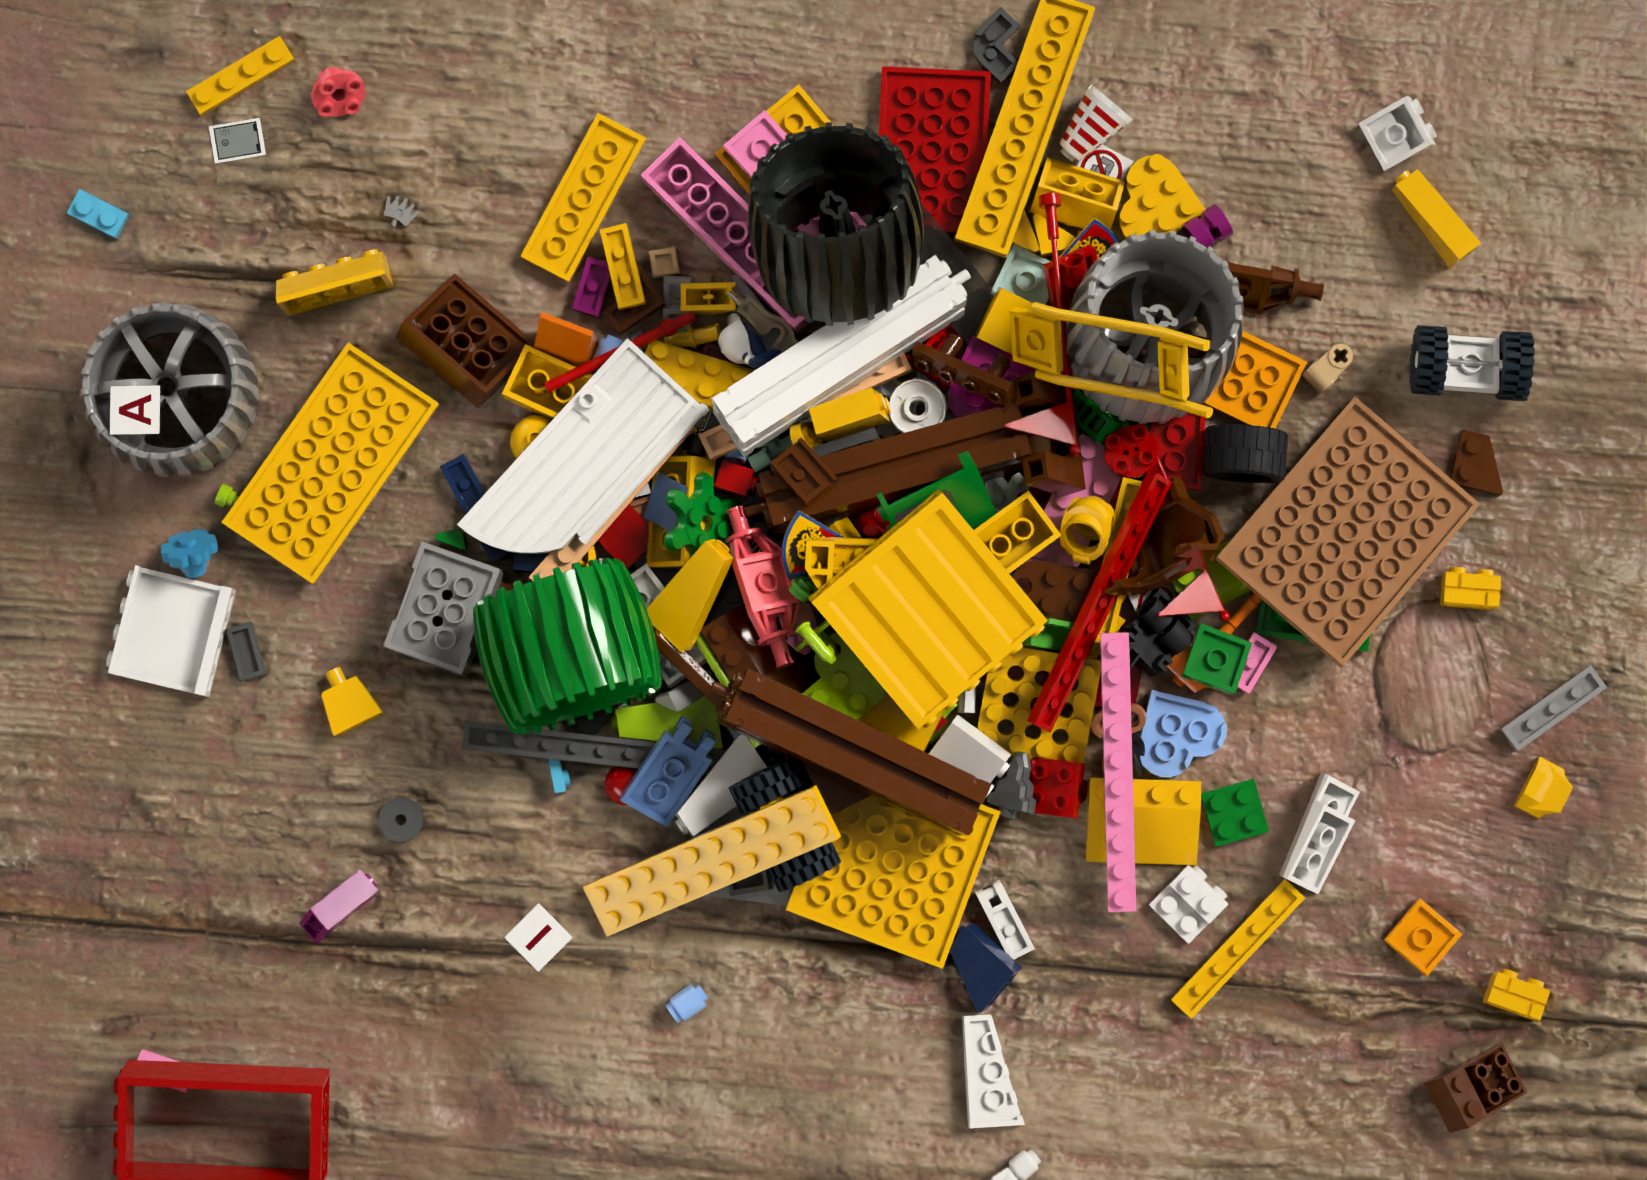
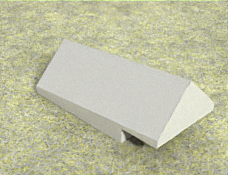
[1279,772,1360,894]

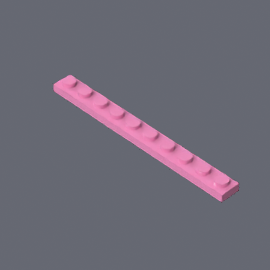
[1100,632,1136,912]

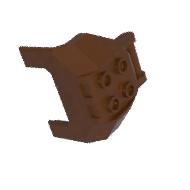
[1105,476,1224,595]

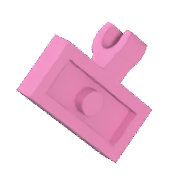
[1237,632,1278,694]

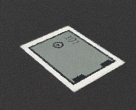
[209,118,266,163]

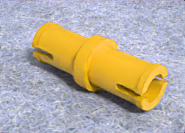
[664,323,721,349]

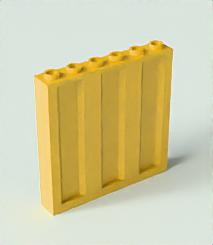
[808,490,1048,729]

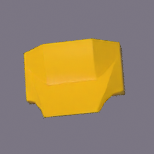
[1514,757,1573,819]

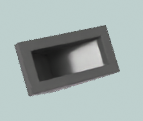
[729,869,773,896]

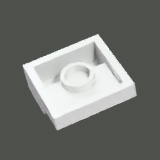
[1358,96,1437,171]
[1148,865,1228,944]

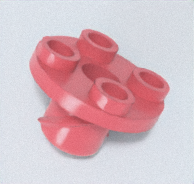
[311,67,366,117]

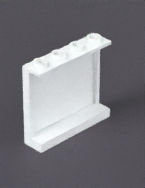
[106,565,236,697]

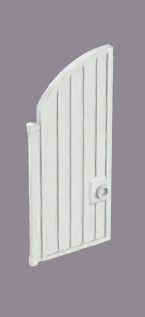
[457,338,710,554]

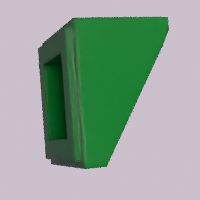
[435,529,468,551]

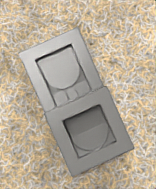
[663,276,691,333]

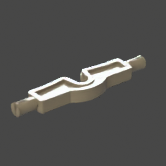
[726,286,799,352]

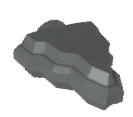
[985,751,1036,820]

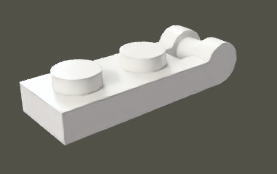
[975,880,1035,959]

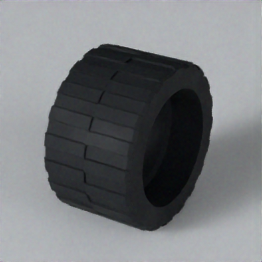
[1202,424,1288,483]

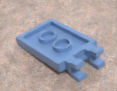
[620,716,716,827]

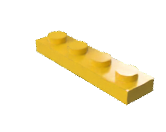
[186,36,295,117]

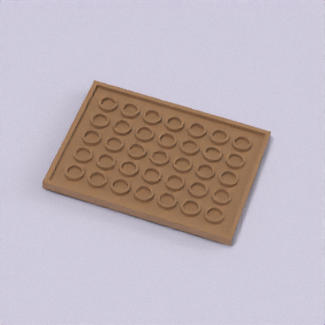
[1215,397,1480,668]

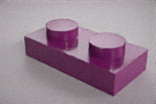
[572,257,611,318]

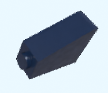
[949,923,1022,1013]

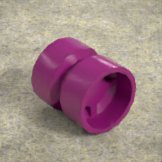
[1182,204,1233,248]

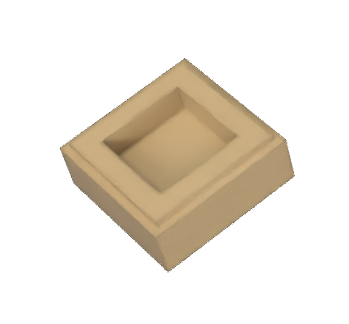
[648,247,680,279]

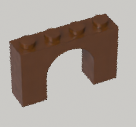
[1012,371,1086,496]

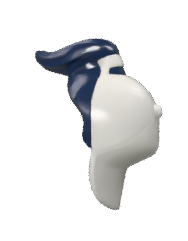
[718,313,783,369]

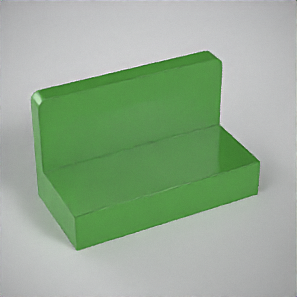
[1023,618,1074,651]

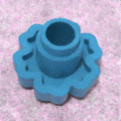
[161,529,218,578]

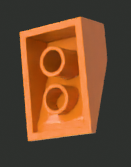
[534,312,598,367]

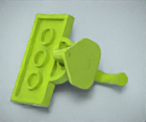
[794,620,888,720]

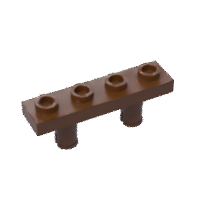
[912,334,1015,407]

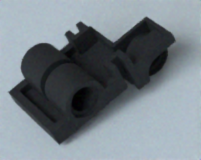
[1124,587,1197,676]

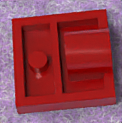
[1043,244,1098,310]
[1029,757,1087,819]

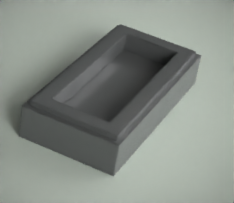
[225,622,267,683]

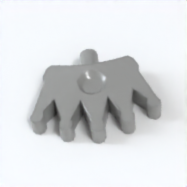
[384,196,420,227]

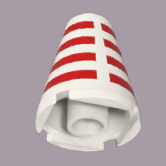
[1059,84,1133,162]

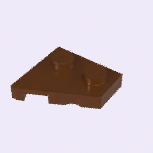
[1450,430,1503,496]

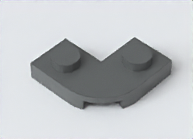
[973,7,1020,85]

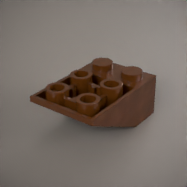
[1424,1043,1527,1133]

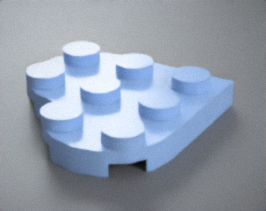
[1138,690,1227,778]

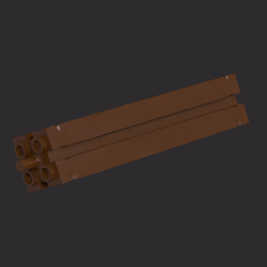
[744,402,1032,539]
[709,668,991,836]

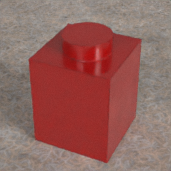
[714,460,758,499]

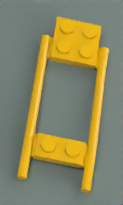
[1010,302,1213,418]

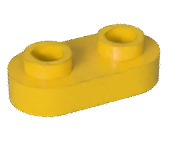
[790,421,825,449]

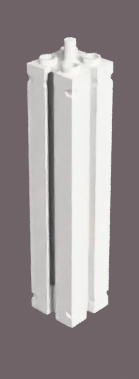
[712,255,971,457]

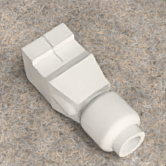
[990,1149,1042,1180]

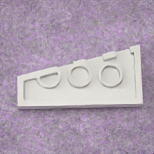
[962,1014,1025,1128]

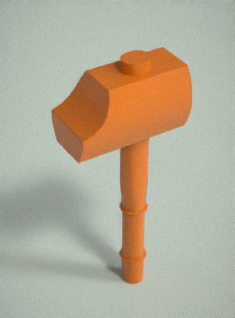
[1164,593,1262,693]

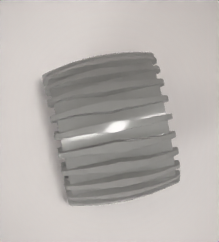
[1065,230,1244,425]
[80,302,259,477]

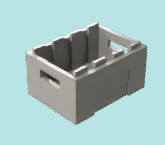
[383,541,504,677]

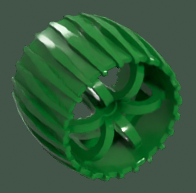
[473,558,661,735]

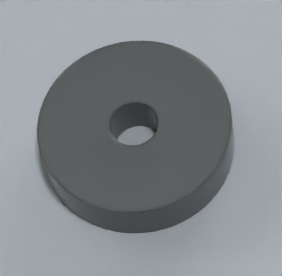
[378,798,424,842]

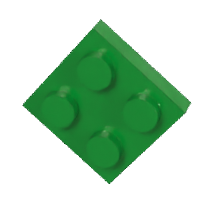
[1181,623,1252,696]
[1201,779,1269,847]

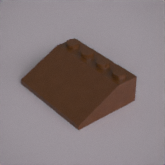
[395,273,535,409]
[701,603,820,693]

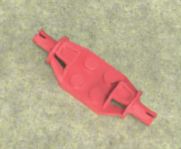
[725,506,801,669]

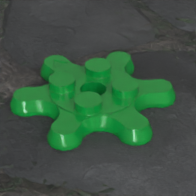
[664,472,740,557]

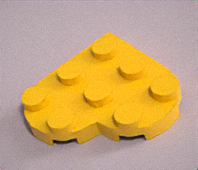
[1119,154,1206,239]

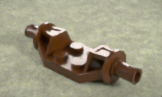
[1227,262,1324,315]

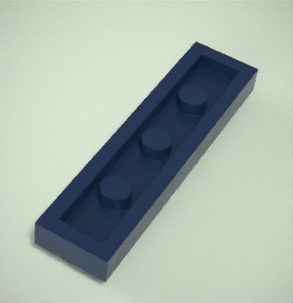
[440,454,513,564]

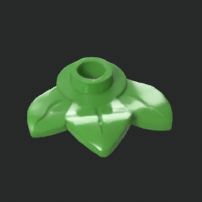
[789,576,818,602]

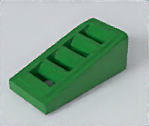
[1074,389,1122,446]

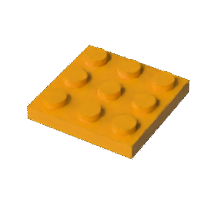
[1203,331,1307,429]

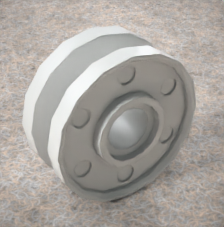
[889,379,947,434]

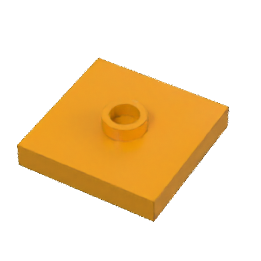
[1383,898,1462,977]

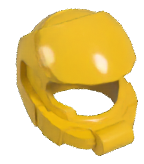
[1060,496,1116,565]

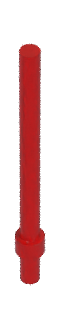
[543,311,696,393]

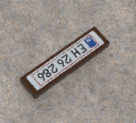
[653,627,725,707]

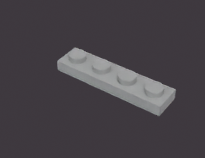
[1500,665,1607,752]

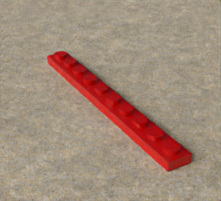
[1027,470,1172,733]

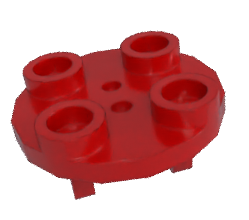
[1104,424,1159,479]

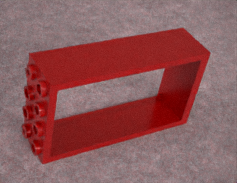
[113,1060,330,1180]

